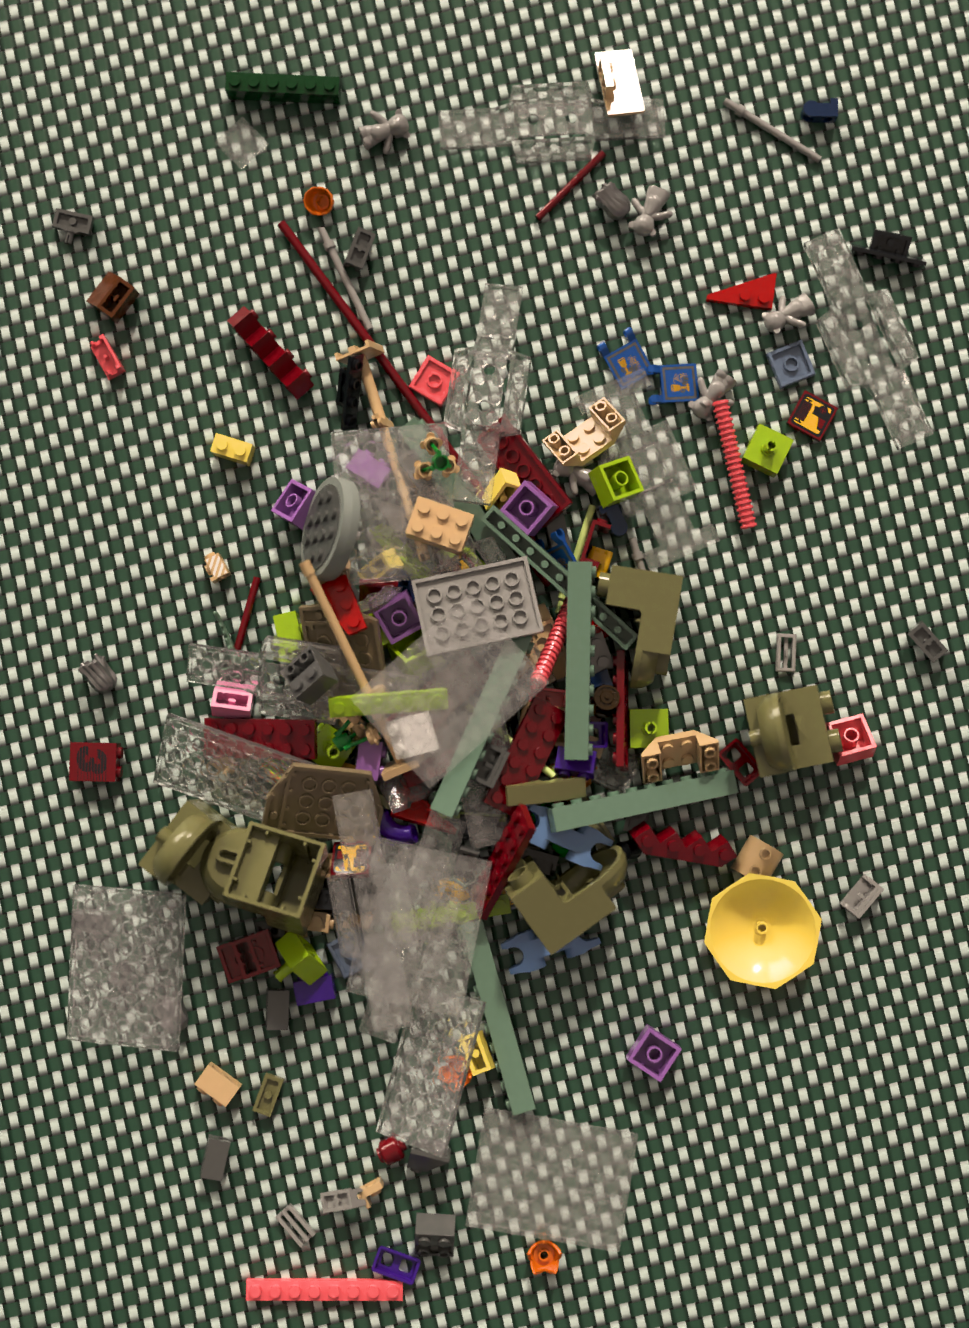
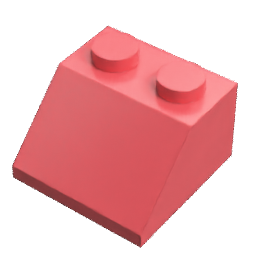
[827,713,877,766]

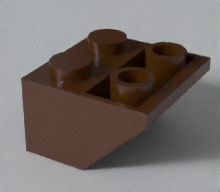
[86,272,139,324]

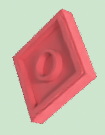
[409,355,461,407]

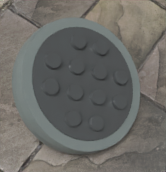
[301,477,360,581]

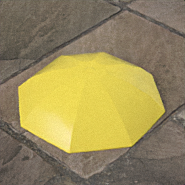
[704,873,822,989]

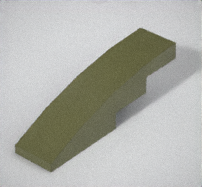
[505,776,586,806]

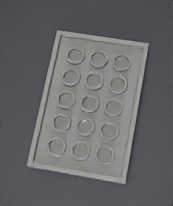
[411,556,544,658]

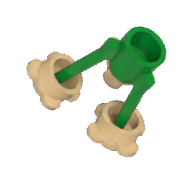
[413,432,460,481]
[332,716,382,752]

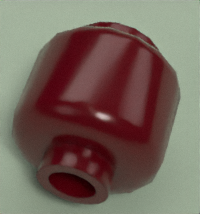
[376,1135,407,1165]

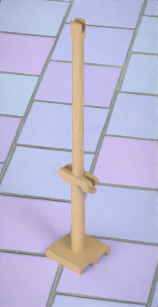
[334,339,431,563]
[299,559,424,781]

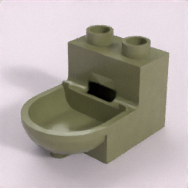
[597,565,683,689]
[743,685,843,778]
[138,799,238,905]
[199,821,330,936]
[504,845,627,955]

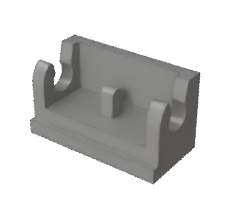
[839,874,884,919]
[320,1188,366,1213]

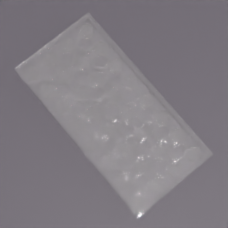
[153,713,315,821]
[376,979,486,1158]

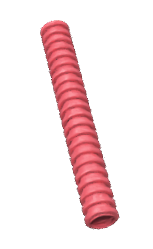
[712,399,757,530]
[529,597,567,688]

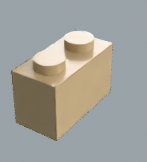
[195,1062,242,1107]

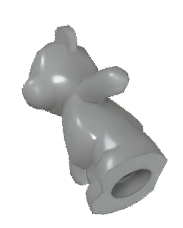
[358,109,410,154]
[628,185,673,237]
[762,293,815,335]
[688,369,737,422]
[552,459,596,496]

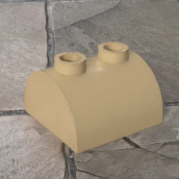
[730,835,784,876]

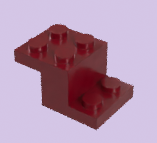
[216,928,282,984]

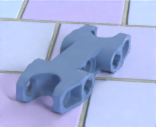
[526,804,613,871]
[500,929,601,975]

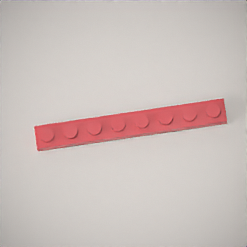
[246,1278,403,1301]

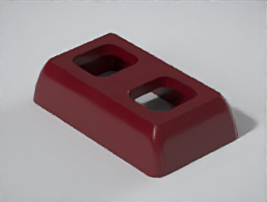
[719,739,760,786]

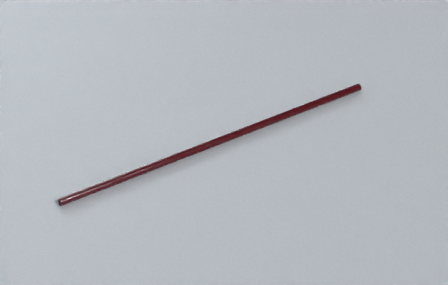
[277,220,551,588]

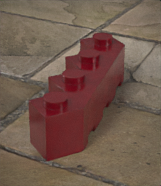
[227,306,314,400]
[628,821,737,867]

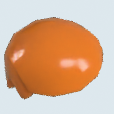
[303,187,334,216]

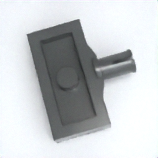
[52,208,95,245]

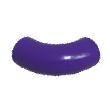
[379,809,419,844]

